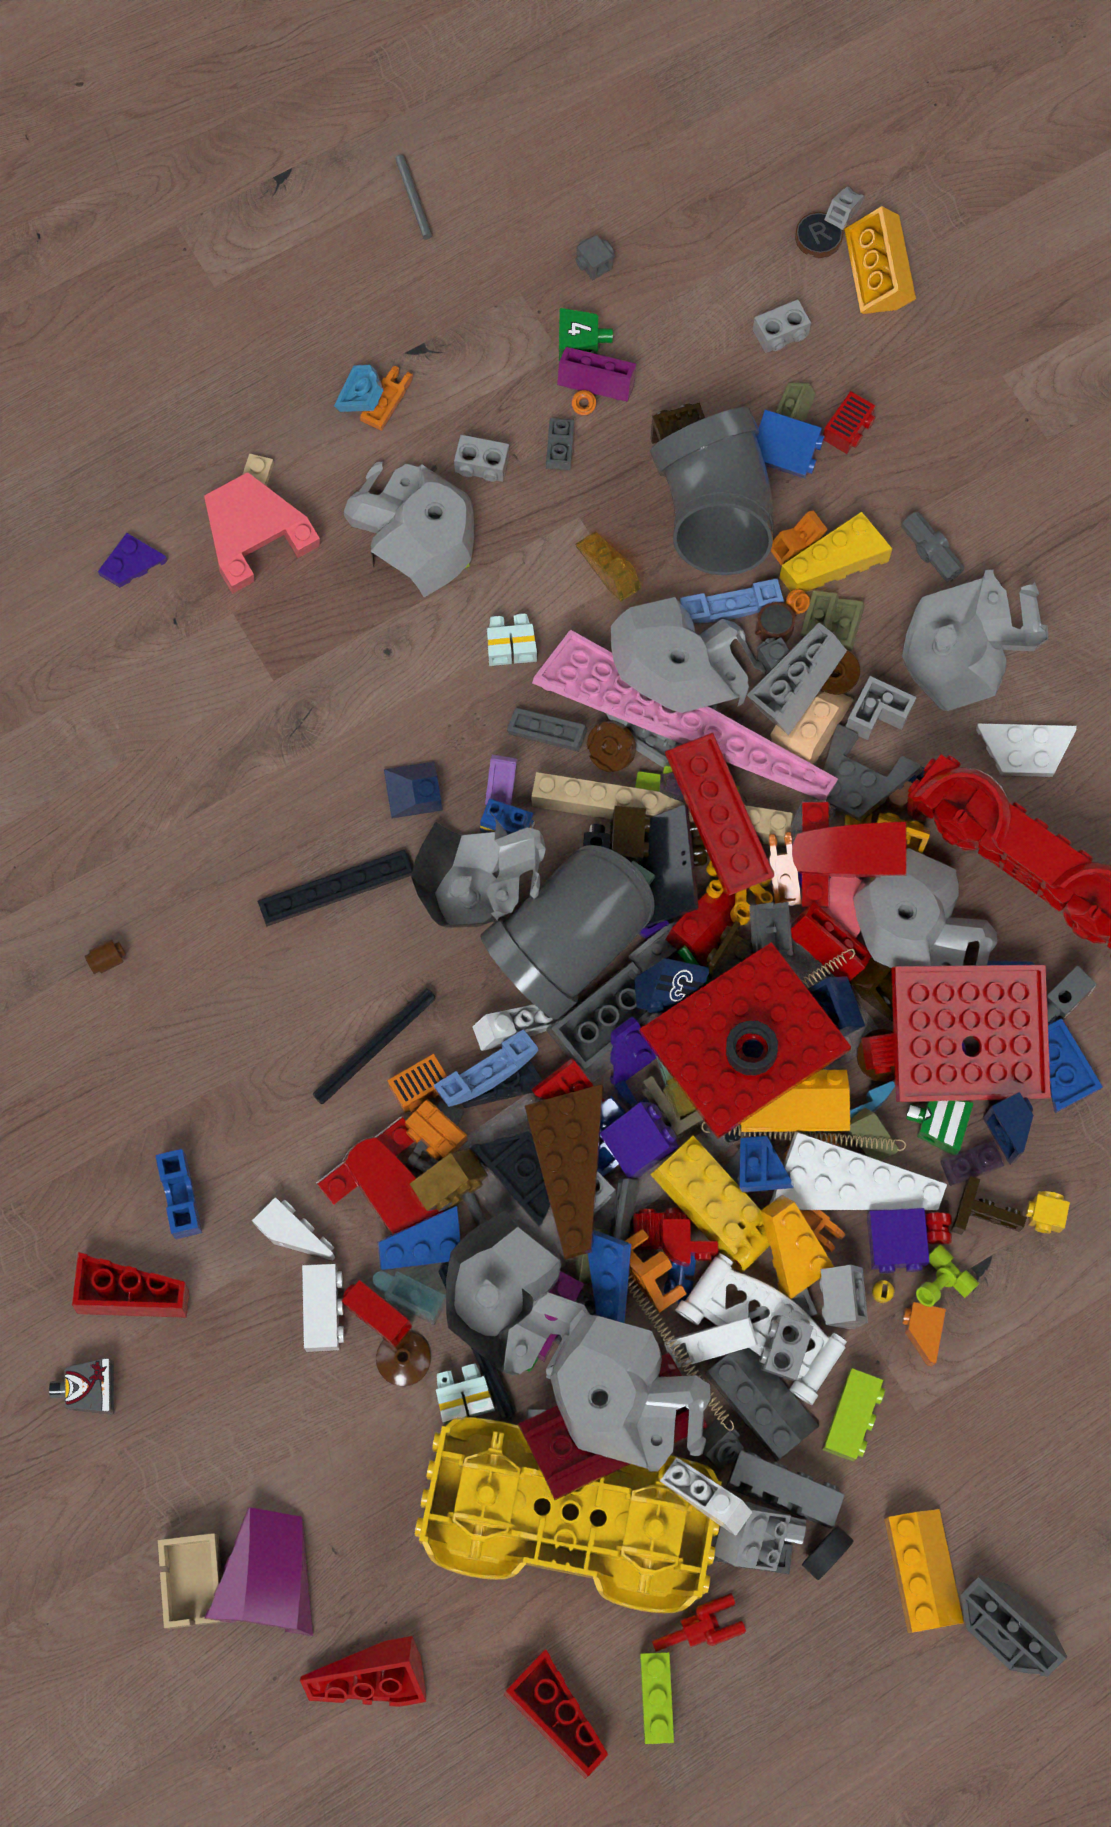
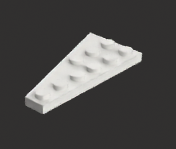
[770,1131,947,1210]

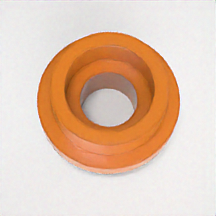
[572,390,596,416]
[786,589,810,614]

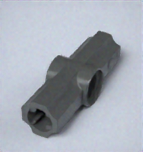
[901,512,964,582]

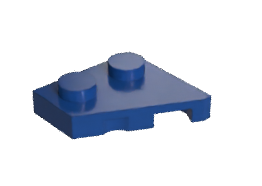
[740,1136,794,1192]

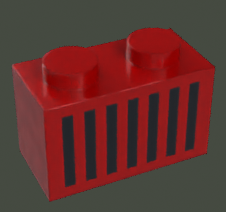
[823,391,876,454]

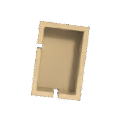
[158,1533,223,1629]

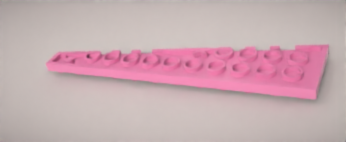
[532,630,838,802]

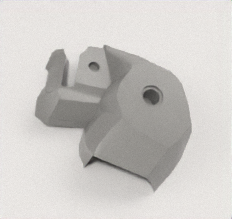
[344,462,474,597]
[902,570,1048,711]
[611,597,766,713]
[853,848,997,968]
[550,1315,711,1471]

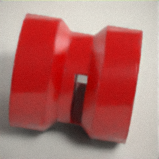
[925,1213,952,1244]

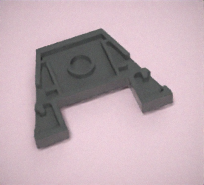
[818,724,923,822]

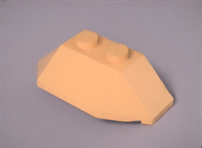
[770,691,853,765]

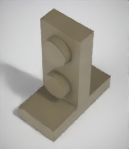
[641,1076,704,1141]

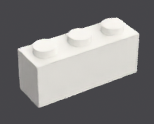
[302,1264,344,1352]

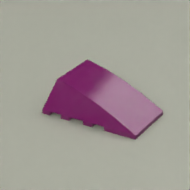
[204,1507,313,1636]

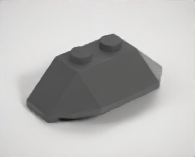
[960,1575,1067,1677]

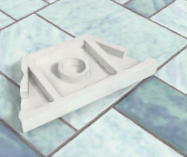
[976,724,1076,777]

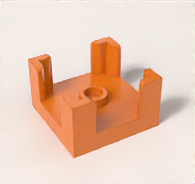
[625,1229,686,1313]

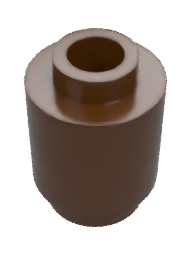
[85,939,126,974]

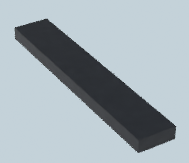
[257,849,413,927]

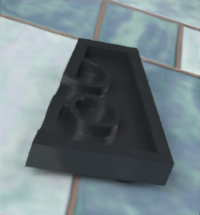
[461,1060,543,1108]

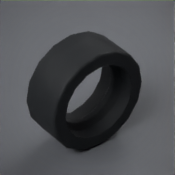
[726,1020,778,1076]
[802,1526,854,1580]

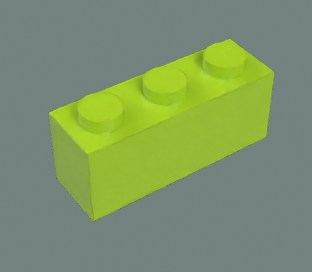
[822,1368,885,1462]
[640,1652,674,1744]

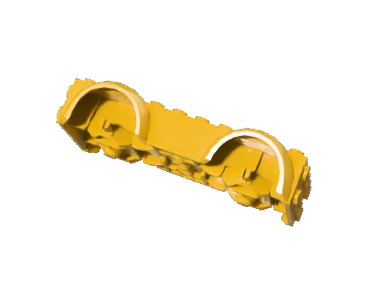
[415,1417,722,1613]

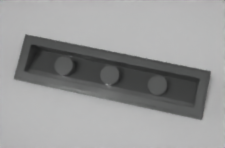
[609,1177,639,1241]

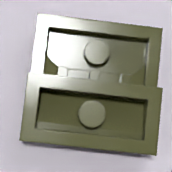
[800,590,865,651]

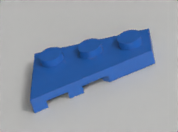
[1048,1018,1103,1113]
[378,1205,460,1270]
[588,1230,631,1323]

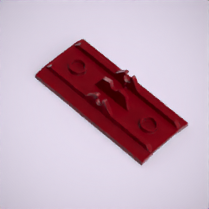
[518,1353,707,1501]

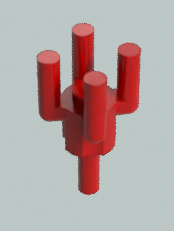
[652,1593,746,1652]

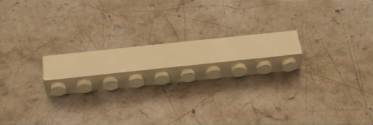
[532,772,793,847]

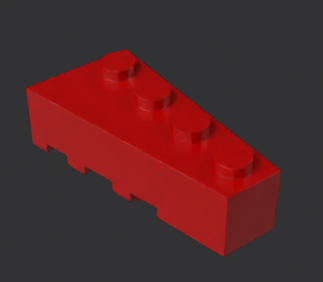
[72,1252,189,1318]
[503,1649,608,1779]

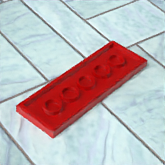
[665,732,775,897]

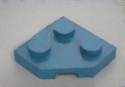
[334,365,383,412]

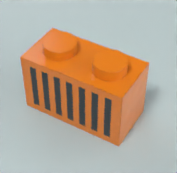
[387,1054,447,1113]

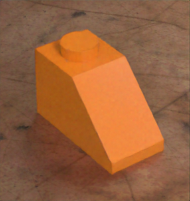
[902,1302,946,1367]

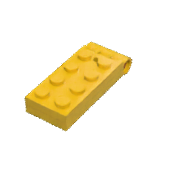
[650,1136,770,1273]

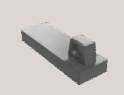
[507,708,588,752]

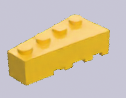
[779,512,892,592]

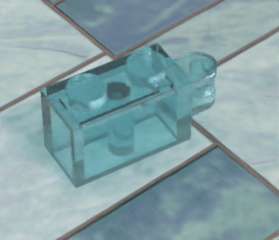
[373,1271,446,1325]

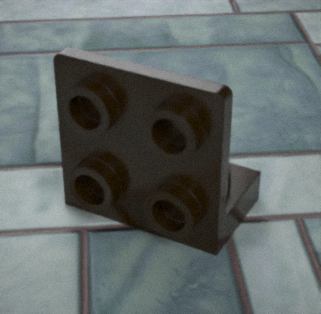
[650,402,705,444]
[705,921,753,981]

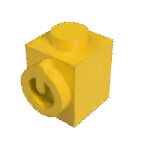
[1025,1191,1070,1234]

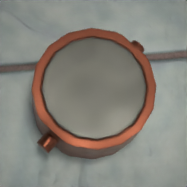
[755,602,797,642]

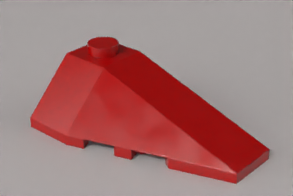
[665,887,749,967]
[300,1636,427,1707]

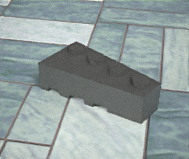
[726,1451,845,1529]

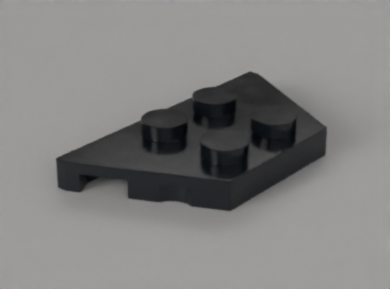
[471,1131,550,1227]

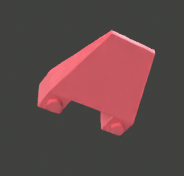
[204,472,320,594]

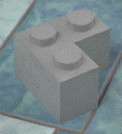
[846,676,917,740]

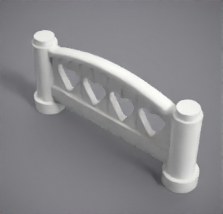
[675,1253,847,1405]

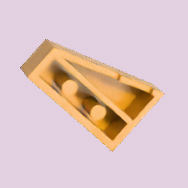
[761,1195,834,1299]

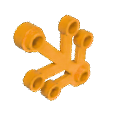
[706,860,773,925]

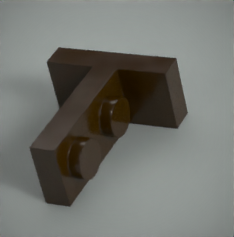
[951,1176,1027,1235]

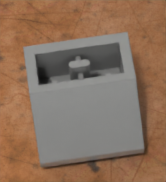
[819,1265,868,1329]
[714,1502,791,1571]

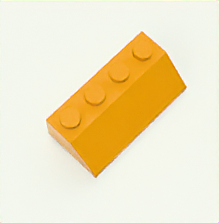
[844,206,916,314]
[740,1070,850,1132]
[884,1509,964,1633]

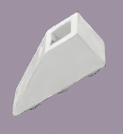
[473,1005,557,1051]
[252,1197,335,1261]
[664,1317,758,1368]
[660,1458,752,1536]

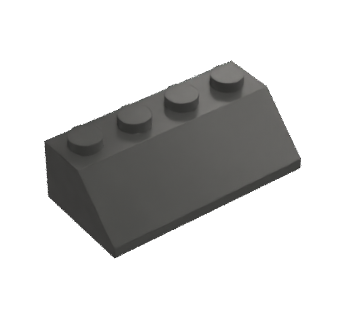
[546,962,653,1070]
[705,1348,819,1462]

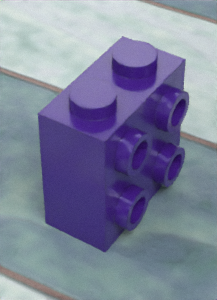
[600,1102,679,1178]
[867,1208,929,1273]

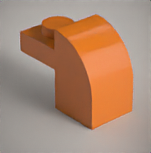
[771,510,828,566]

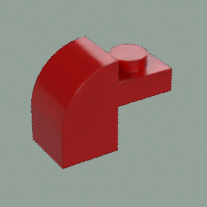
[661,1219,718,1267]

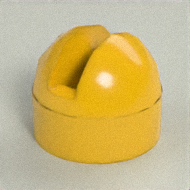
[872,1280,895,1303]

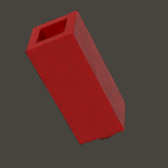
[342,1280,413,1347]

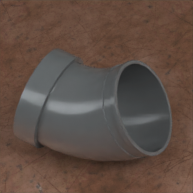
[650,407,774,575]
[480,845,655,1020]

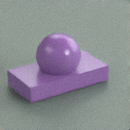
[485,755,518,805]

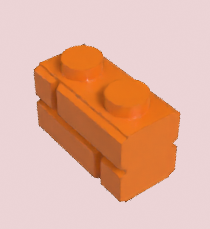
[405,1099,468,1161]

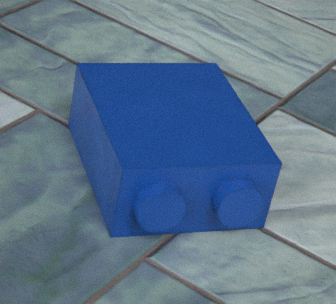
[756,410,825,479]

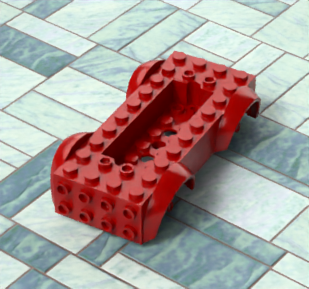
[907,754,1111,957]

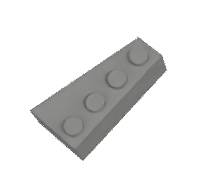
[747,623,847,735]

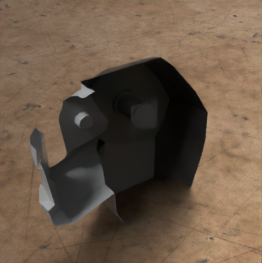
[411,810,546,928]
[446,1211,590,1379]

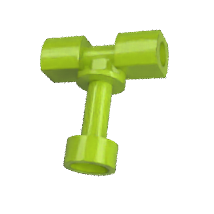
[916,1244,980,1307]

